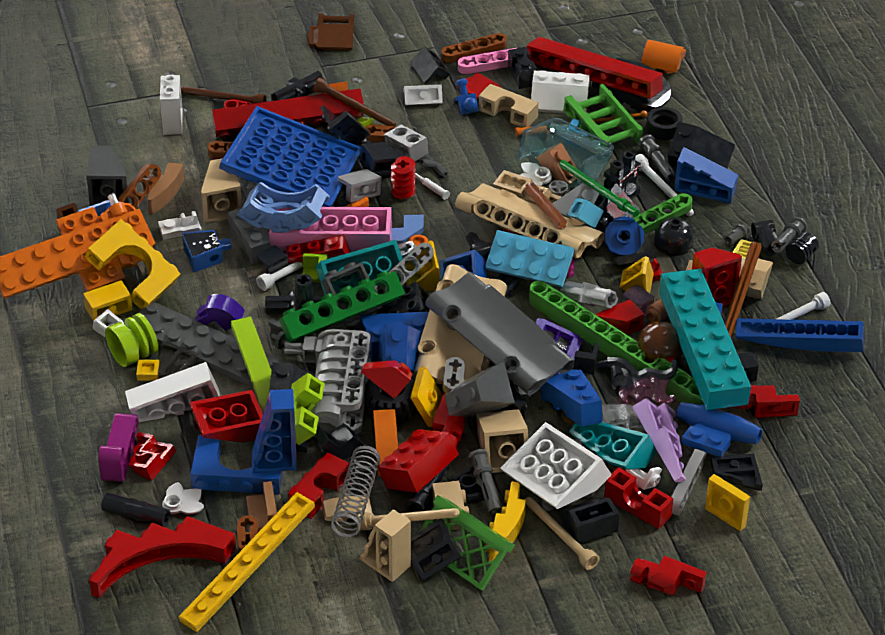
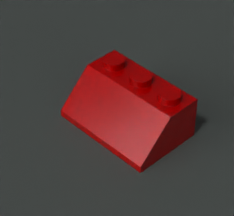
[692,247,742,307]

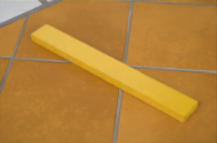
[178,492,315,632]

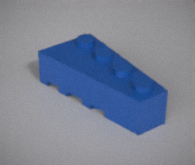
[251,389,297,473]

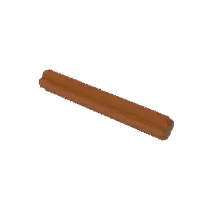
[525,182,567,229]

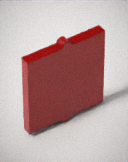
[457,73,501,101]

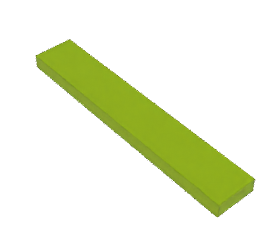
[231,317,271,413]

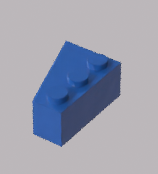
[674,147,738,204]
[541,370,602,426]

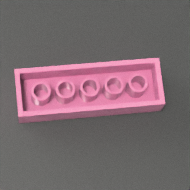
[269,207,392,252]

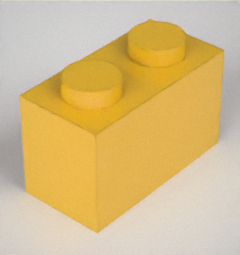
[83,280,133,322]

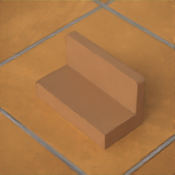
[246,481,277,531]

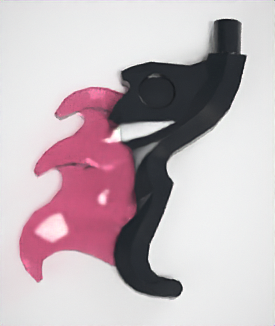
[597,357,678,405]

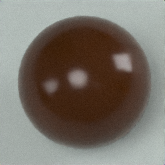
[638,322,683,363]

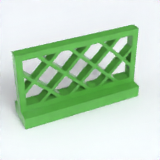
[419,495,515,590]

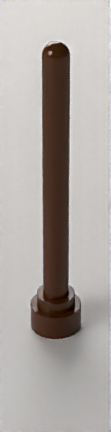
[313,77,396,127]
[181,86,267,104]

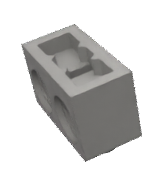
[384,125,428,161]

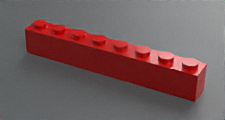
[527,37,663,99]
[212,88,364,139]

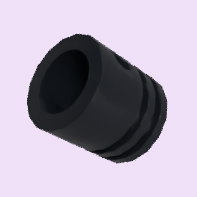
[785,232,819,264]

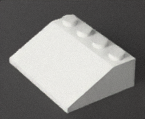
[500,422,612,509]

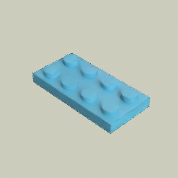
[485,230,574,288]

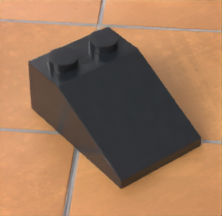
[668,122,735,169]

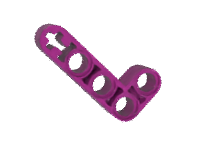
[98,413,139,482]

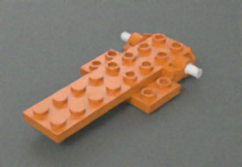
[0,194,156,299]

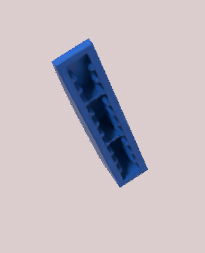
[736,318,864,352]

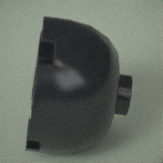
[654,218,694,256]

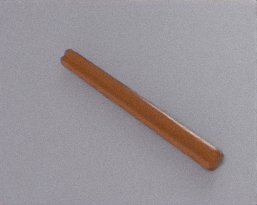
[724,242,761,338]

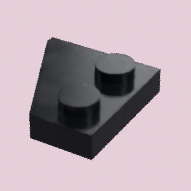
[710,454,763,491]

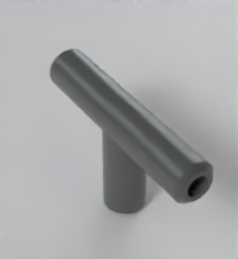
[419,154,448,177]

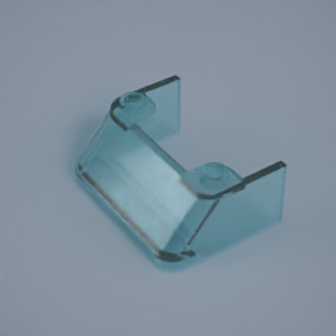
[517,118,614,187]

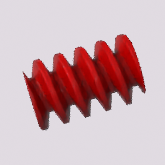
[391,156,415,199]

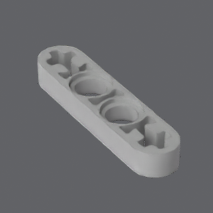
[374,243,434,293]
[672,449,706,516]

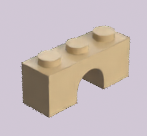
[478,84,539,127]

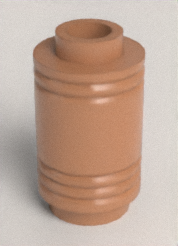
[646,299,669,322]

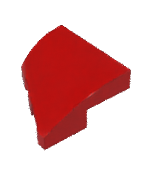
[129,432,176,481]

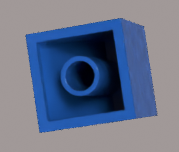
[378,324,421,373]

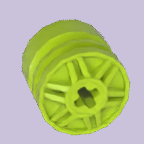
[105,313,158,367]

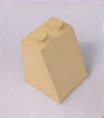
[201,158,242,224]
[476,409,528,473]

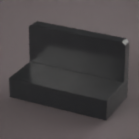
[411,46,450,84]

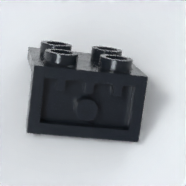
[320,105,370,145]
[383,281,430,314]

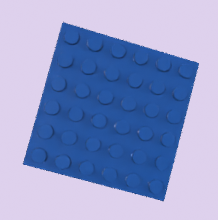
[219,106,361,207]

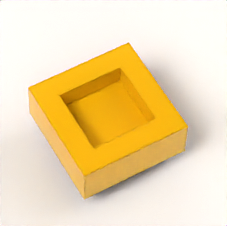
[136,360,160,381]

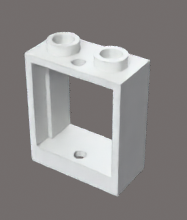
[160,75,183,135]

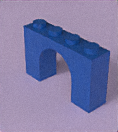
[191,435,284,494]

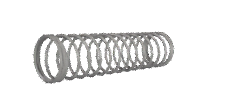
[331,446,381,537]

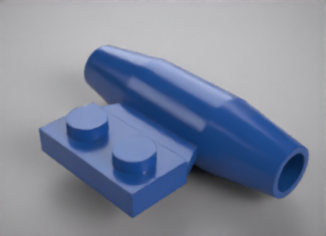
[676,402,763,457]

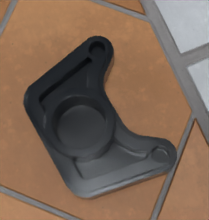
[453,467,485,504]

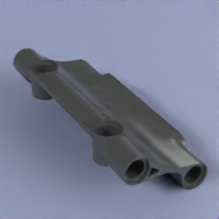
[425,272,574,396]

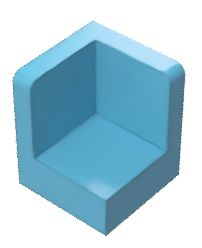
[568,198,604,228]

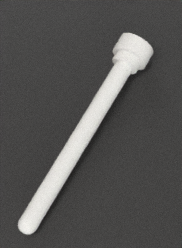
[635,154,694,216]
[256,262,303,291]
[777,292,831,320]

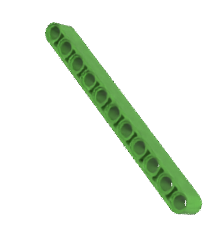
[529,281,704,405]

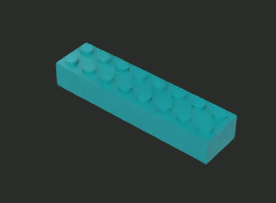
[659,269,751,410]

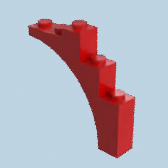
[89,516,236,598]

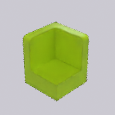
[303,254,327,282]

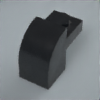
[315,423,364,460]

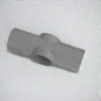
[560,281,618,309]

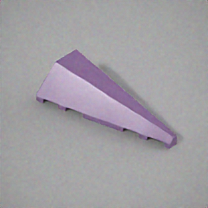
[632,398,686,482]

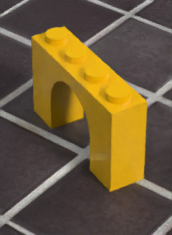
[84,219,181,309]

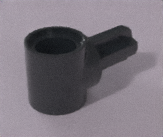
[466,232,492,262]

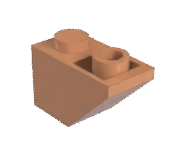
[536,143,577,185]

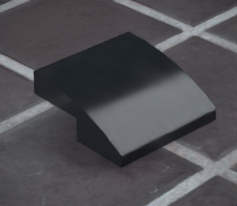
[411,519,462,581]

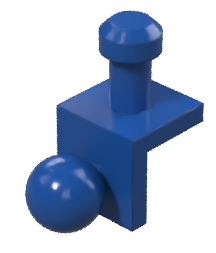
[454,78,479,115]

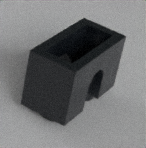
[508,47,537,89]

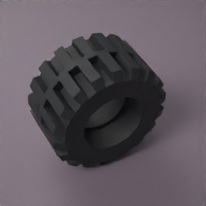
[365,377,417,425]

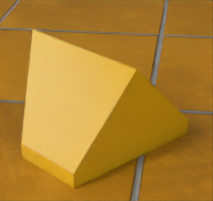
[619,256,654,307]

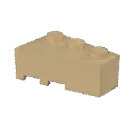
[359,509,411,582]

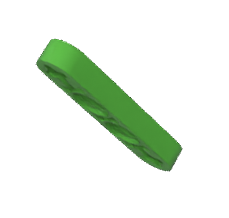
[633,194,692,234]

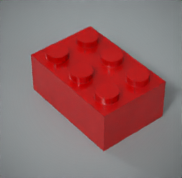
[377,429,459,493]

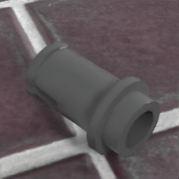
[724,224,749,246]

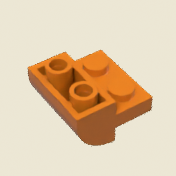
[641,39,686,74]

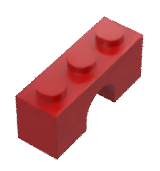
[288,453,349,519]
[604,467,674,529]

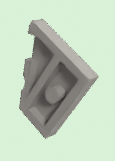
[552,183,599,223]

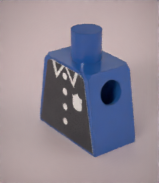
[182,230,232,273]

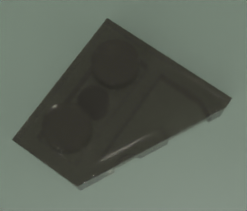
[158,341,198,379]

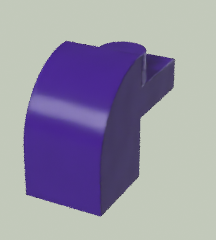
[195,294,245,331]

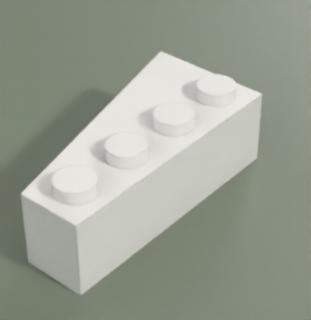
[125,362,220,422]

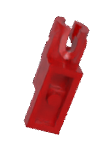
[732,385,800,417]
[432,393,465,449]
[629,555,707,595]

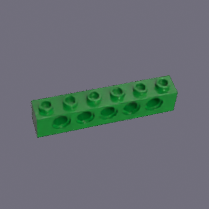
[279,271,405,343]

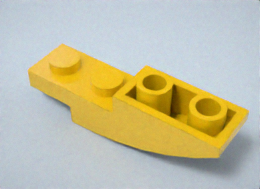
[485,481,526,561]

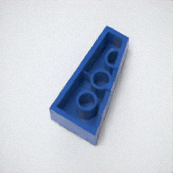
[360,312,429,360]

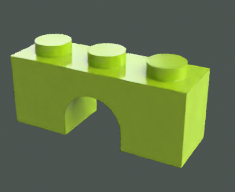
[291,373,325,445]

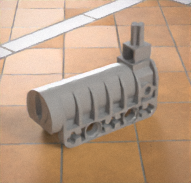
[284,329,371,438]

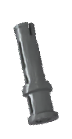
[638,135,676,182]
[771,217,807,252]
[468,449,502,515]

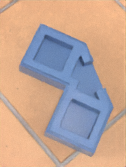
[391,215,424,244]

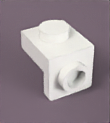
[625,467,662,490]

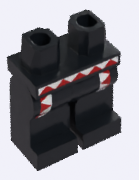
[604,150,641,200]

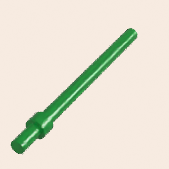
[559,160,640,217]

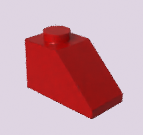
[361,360,412,399]

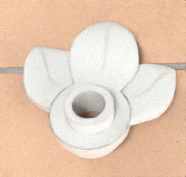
[520,162,552,186]
[162,482,204,514]

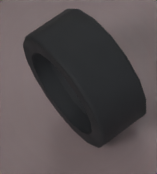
[646,107,683,140]

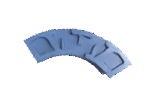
[237,182,330,232]

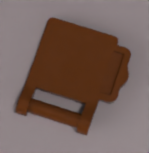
[307,13,354,50]

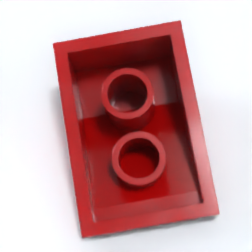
[190,390,263,443]

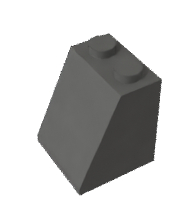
[86,145,129,206]
[444,362,515,417]

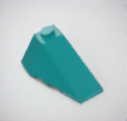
[569,422,657,469]

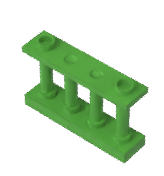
[563,84,643,157]

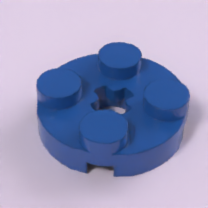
[604,216,644,256]

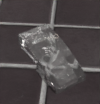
[602,404,643,429]

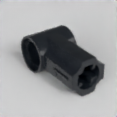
[751,220,777,256]

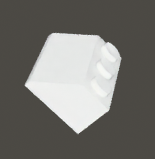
[531,71,589,114]

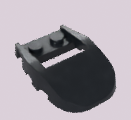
[592,57,671,112]

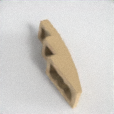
[493,170,561,205]

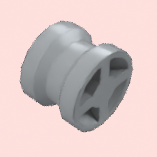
[549,180,568,197]

